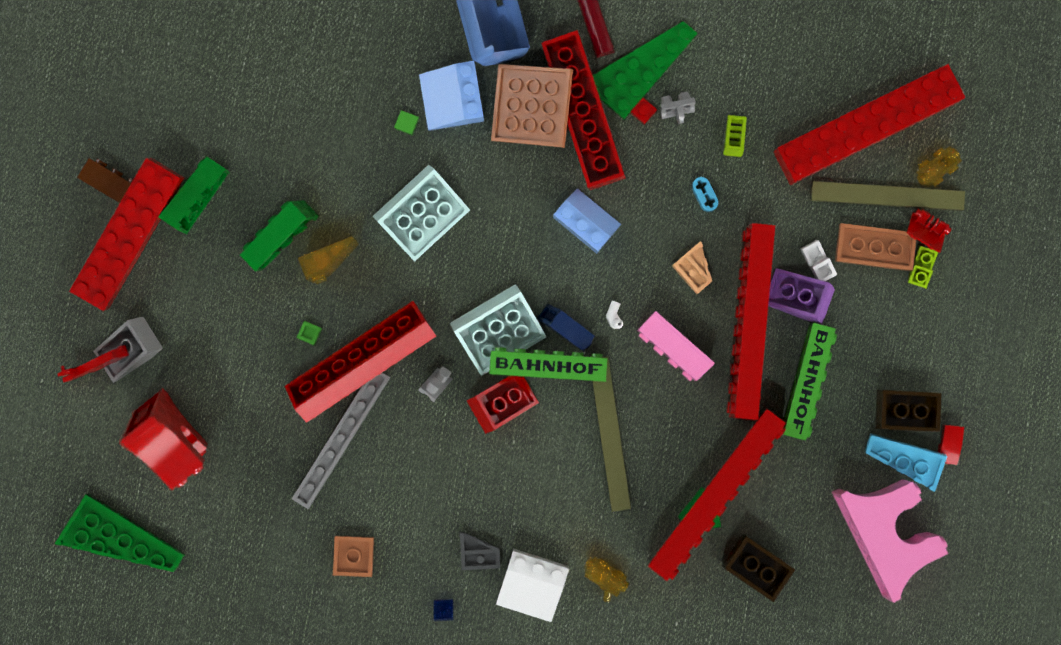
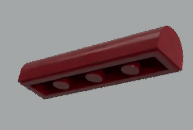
[577,0,615,58]

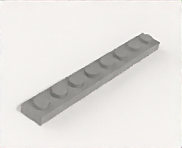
[292,372,391,509]

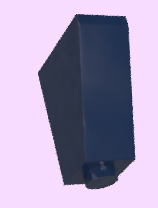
[537,303,595,352]

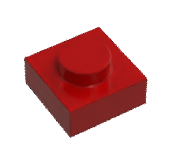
[630,98,657,125]

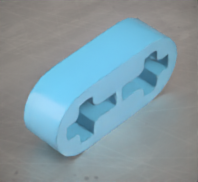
[692,177,718,212]

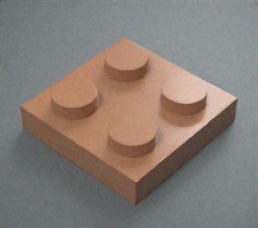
[333,536,374,577]

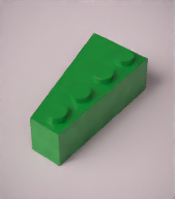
[158,157,230,234]
[240,200,319,272]

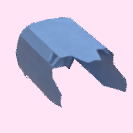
[456,0,530,66]

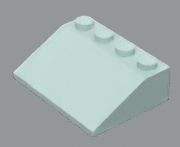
[373,165,470,262]
[450,284,547,376]

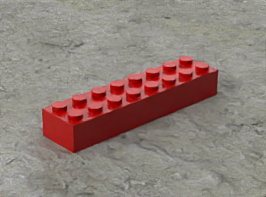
[541,30,626,190]
[69,158,185,311]
[284,301,436,423]

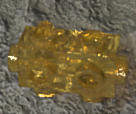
[916,146,962,187]
[584,556,629,602]

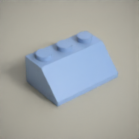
[553,188,621,254]

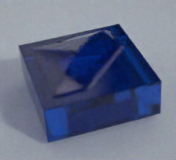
[434,599,454,621]

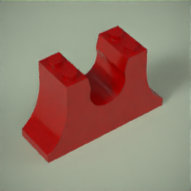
[120,388,208,490]

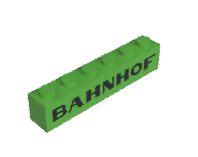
[783,323,837,441]
[489,347,607,382]

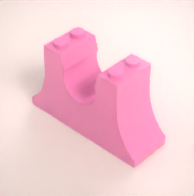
[832,480,948,603]

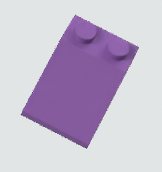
[768,268,835,325]

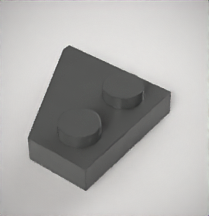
[460,532,501,570]

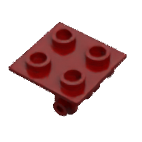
[907,209,952,253]

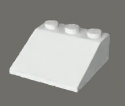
[496,548,569,622]

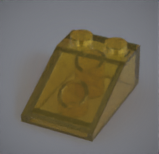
[298,236,359,284]

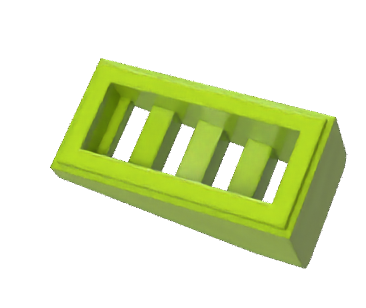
[723,115,747,157]

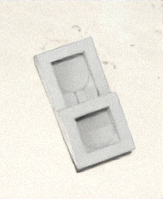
[800,240,837,281]

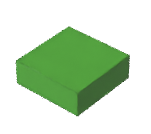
[394,110,419,136]
[296,321,323,346]

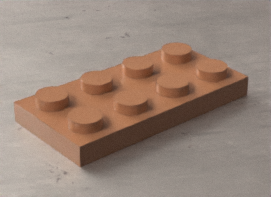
[835,223,916,271]

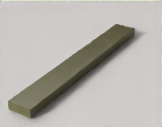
[811,181,965,211]
[592,356,631,512]

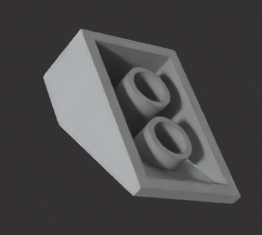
[93,317,163,383]

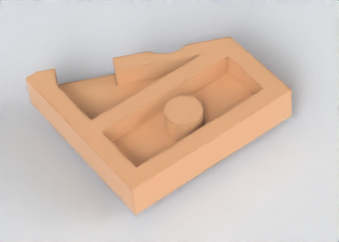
[672,241,712,294]

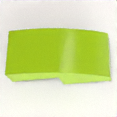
[908,245,938,289]

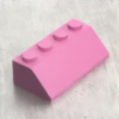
[637,311,715,381]

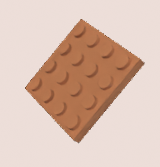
[491,64,573,148]

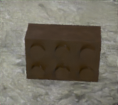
[875,390,941,432]
[722,534,795,602]

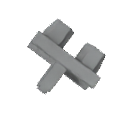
[660,92,696,124]
[418,366,452,402]

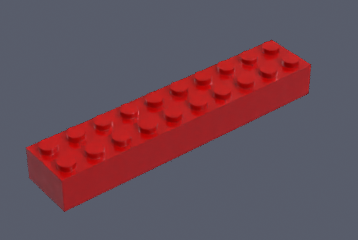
[773,64,966,185]
[726,223,775,420]
[648,409,786,581]

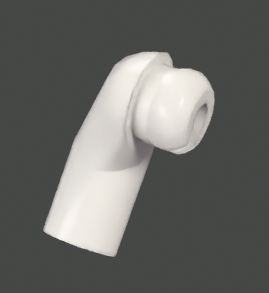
[606,301,623,329]

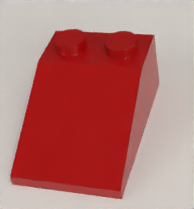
[467,376,539,434]

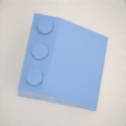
[419,61,484,131]

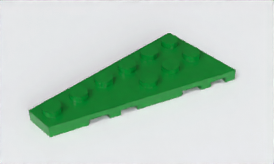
[593,21,698,120]
[55,494,185,572]

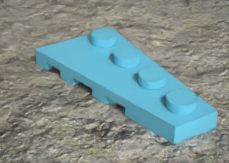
[865,433,947,492]

